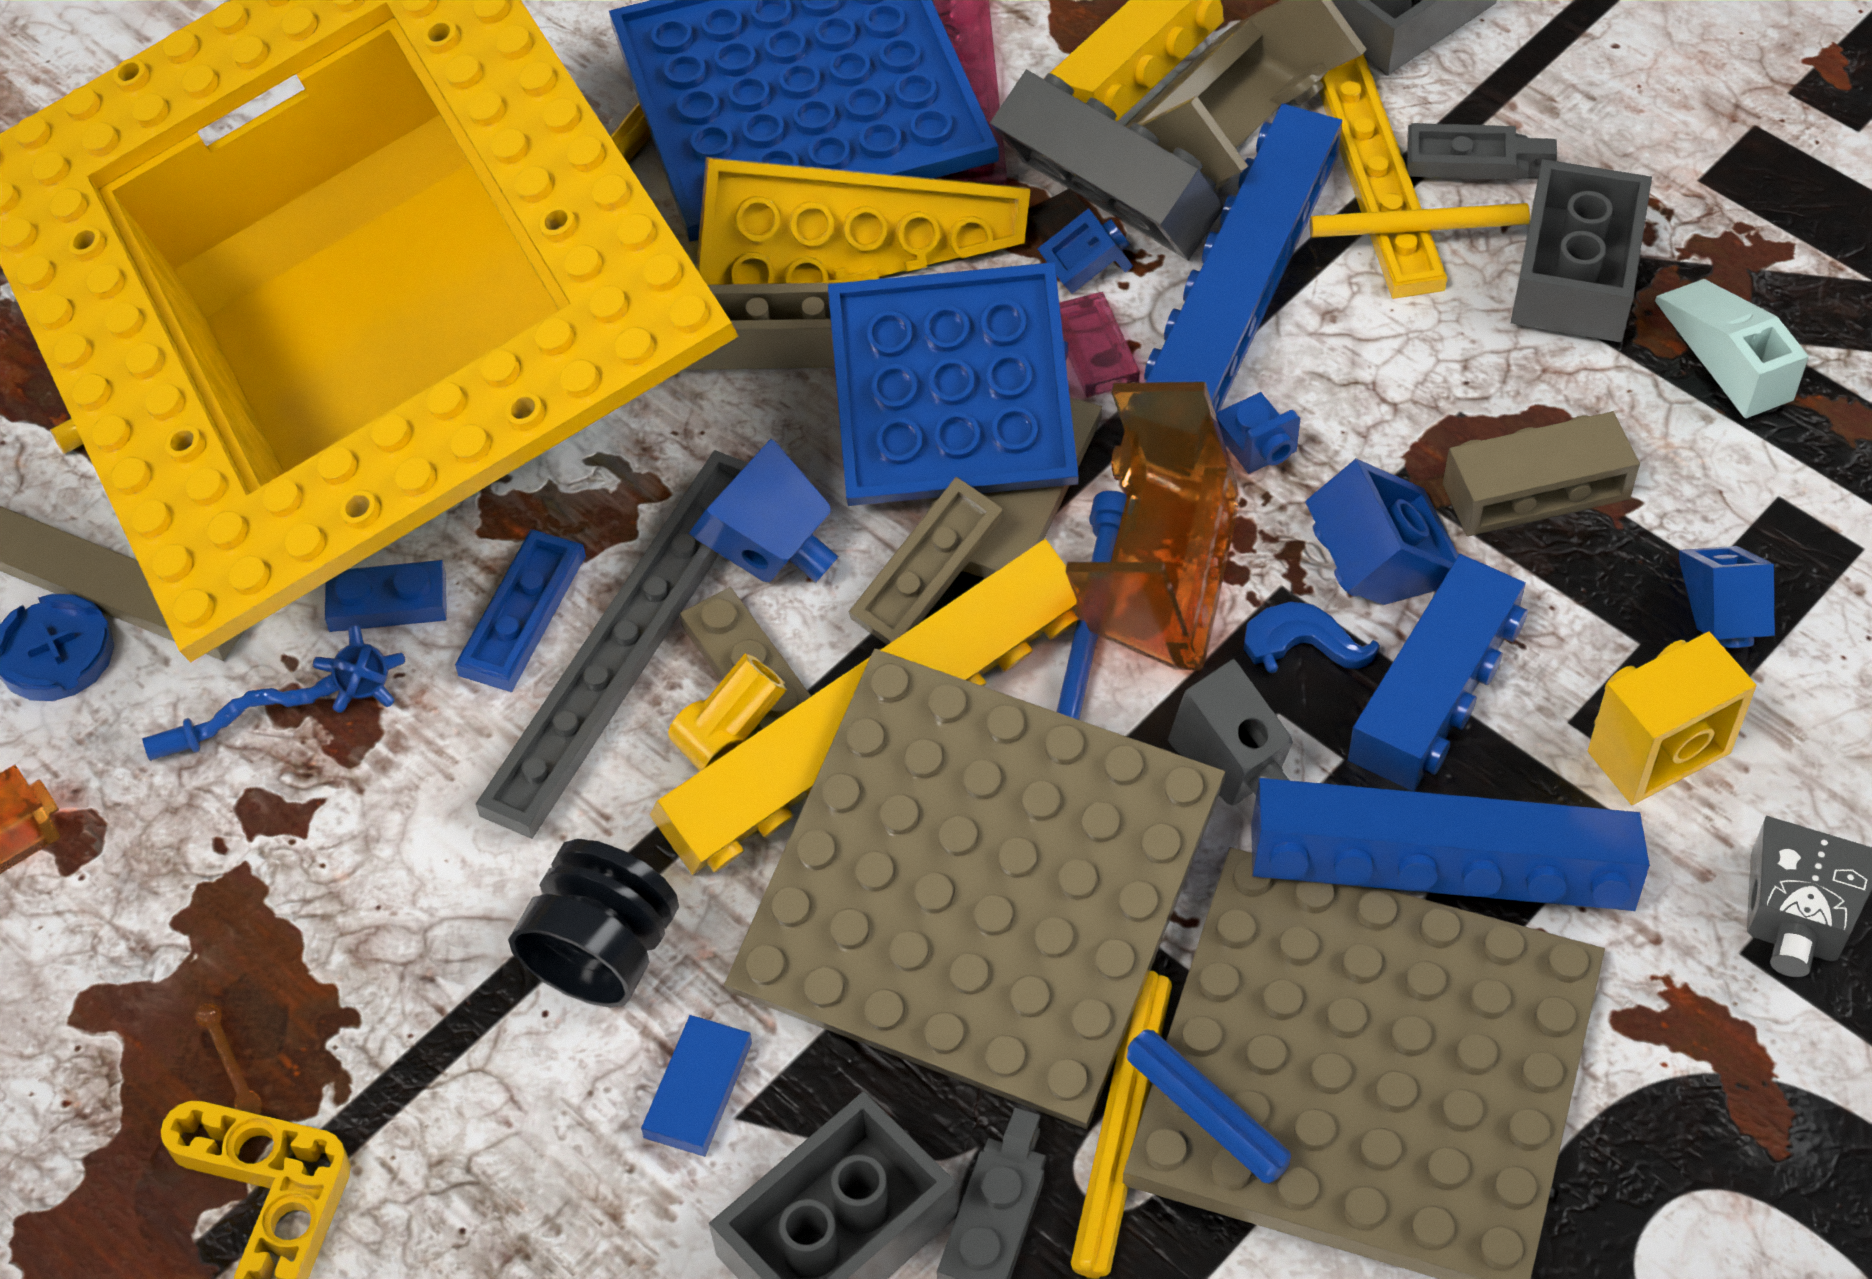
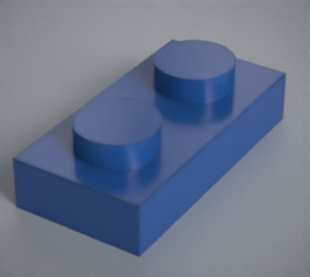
[325,560,447,632]

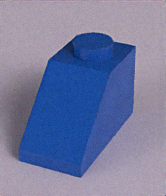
[1679,546,1775,648]

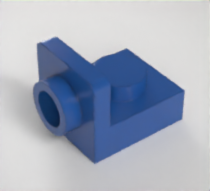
[1037,208,1134,294]
[1212,392,1301,474]

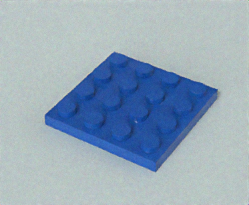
[828,262,1079,506]

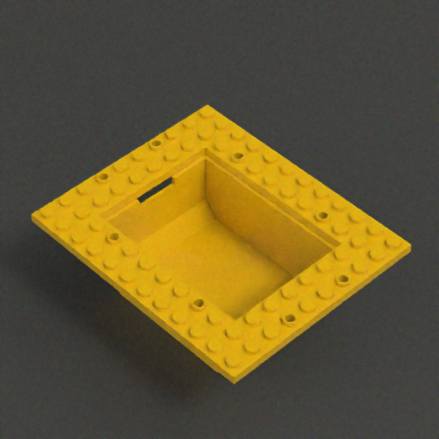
[0,0,739,663]

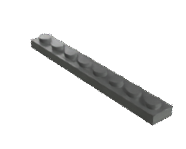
[476,450,748,839]

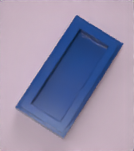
[641,1015,752,1157]

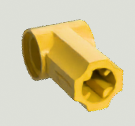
[668,653,787,771]

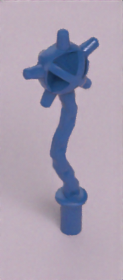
[142,624,405,761]

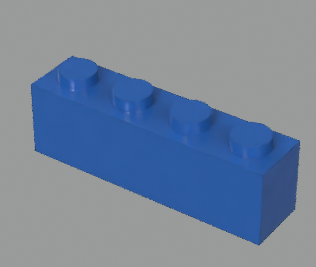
[1347,554,1528,792]

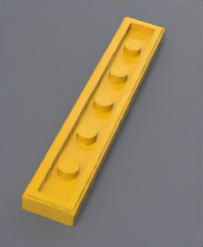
[1319,53,1447,299]

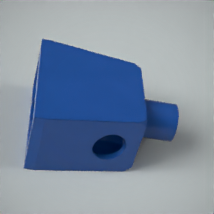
[689,439,839,583]

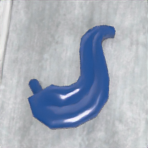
[1244,602,1380,673]

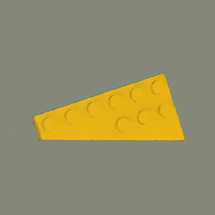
[696,157,1030,285]

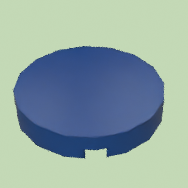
[0,594,114,701]

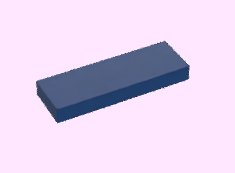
[455,529,586,692]

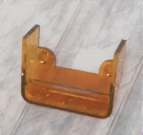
[1065,382,1238,671]

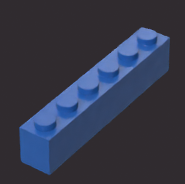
[1251,778,1650,911]

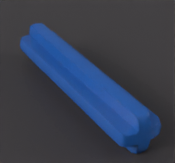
[1126,1029,1291,1184]

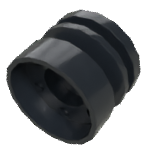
[508,839,679,1008]

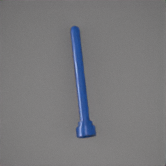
[1056,491,1139,720]

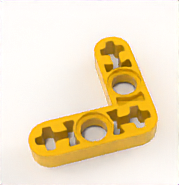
[161,1101,351,1279]

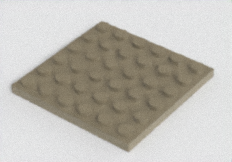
[724,648,1225,1130]
[1122,847,1605,1279]

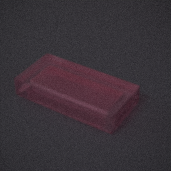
[1059,291,1140,397]

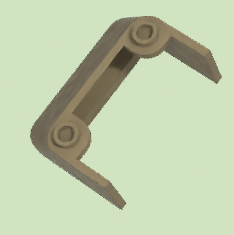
[1124,0,1367,191]

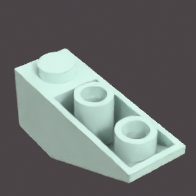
[1655,279,1809,419]

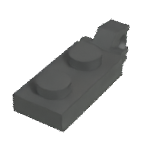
[1407,123,1557,180]
[936,1108,1046,1279]

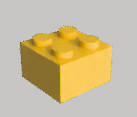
[1587,631,1757,805]

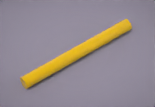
[1309,203,1530,238]

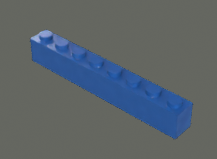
[1124,103,1343,466]

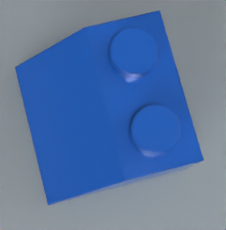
[1305,458,1459,605]

